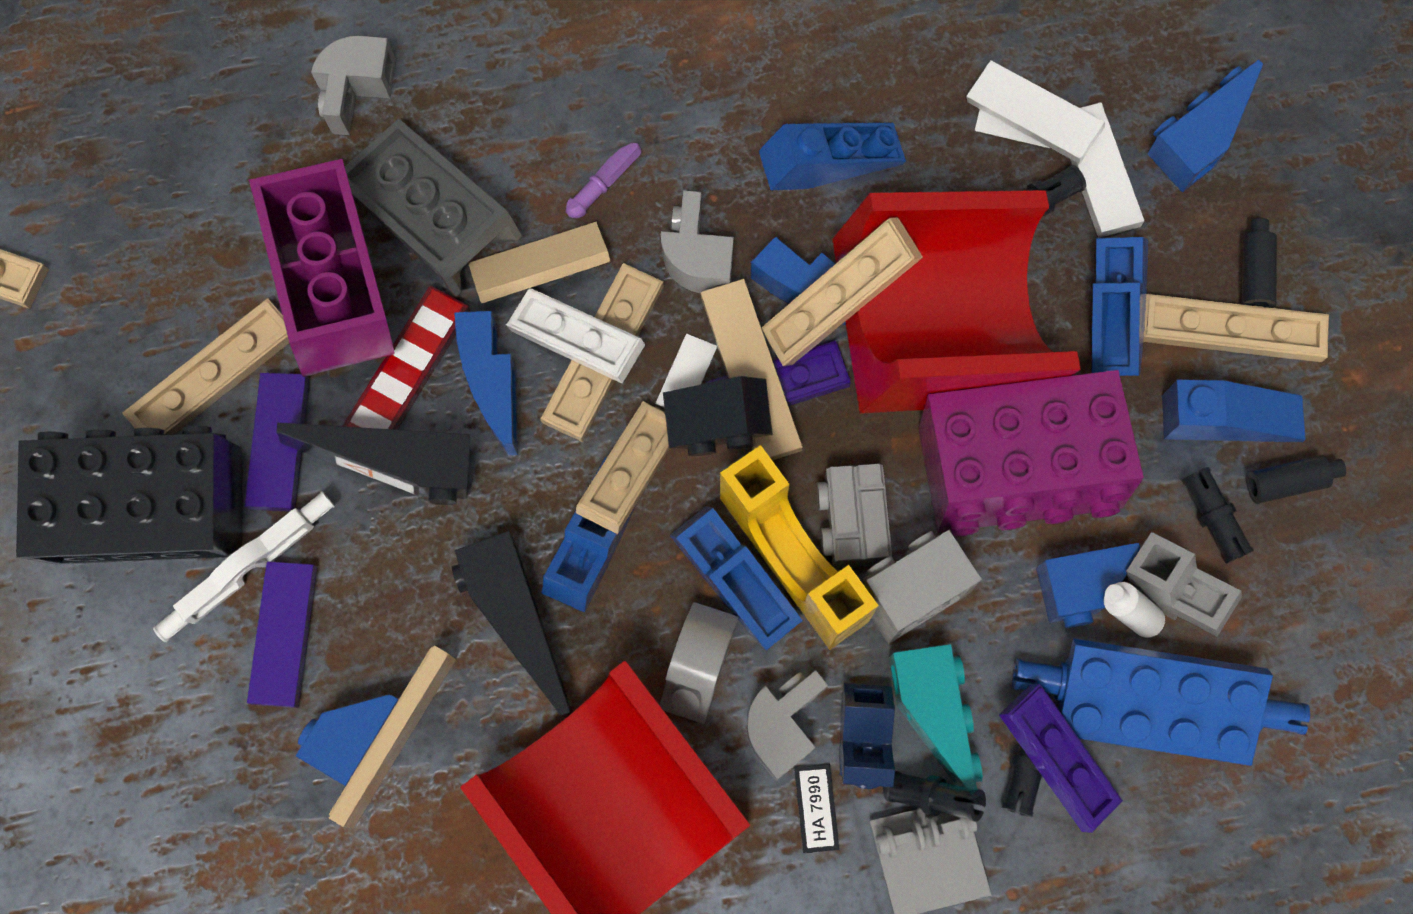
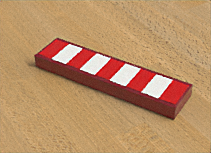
[342,285,471,430]

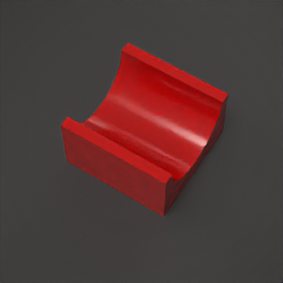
[832,190,1081,414]
[460,661,750,914]

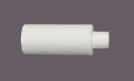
[1104,582,1165,638]

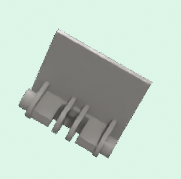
[870,808,992,914]

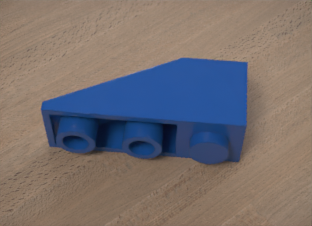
[1147,60,1263,192]
[759,123,906,190]

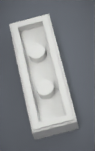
[966,60,1105,164]
[1070,103,1144,238]
[506,288,645,383]

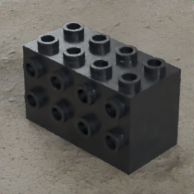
[16,426,242,565]

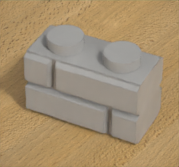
[817,464,892,569]

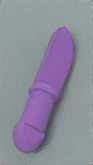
[566,143,641,219]

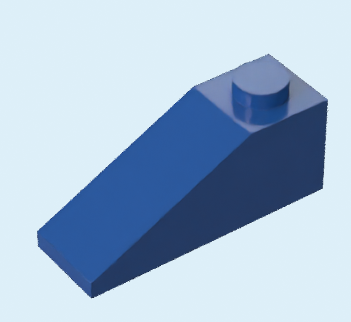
[1162,380,1305,442]

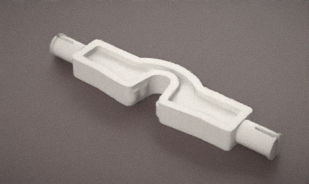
[152,491,335,642]

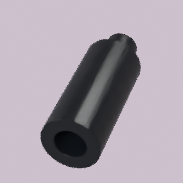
[1242,218,1277,308]
[1246,455,1346,504]

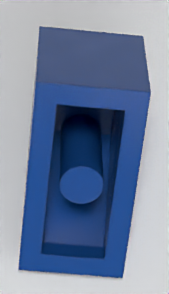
[1036,543,1140,628]
[296,694,399,786]

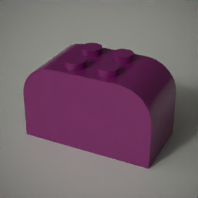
[249,159,395,377]

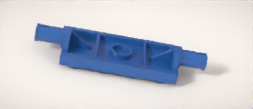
[1012,638,1310,766]

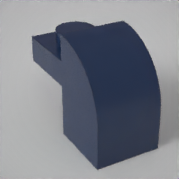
[839,683,895,789]

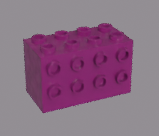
[918,370,1144,536]

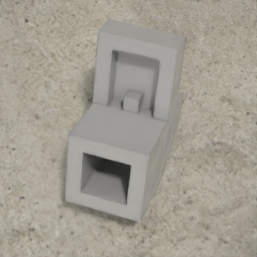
[311,36,396,135]
[661,191,734,293]
[1126,532,1242,637]
[660,602,739,724]
[747,670,828,781]

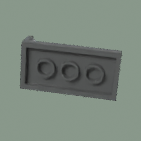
[345,119,522,297]

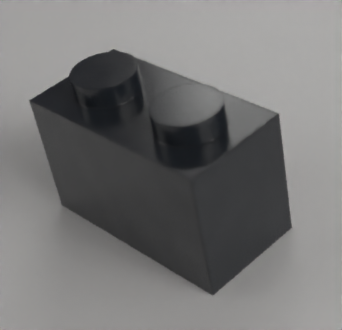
[663,376,773,456]

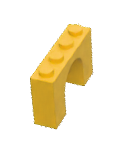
[720,445,879,650]

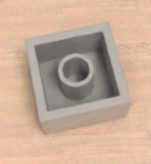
[863,530,982,644]

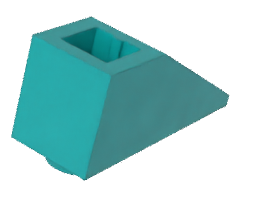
[889,644,983,789]

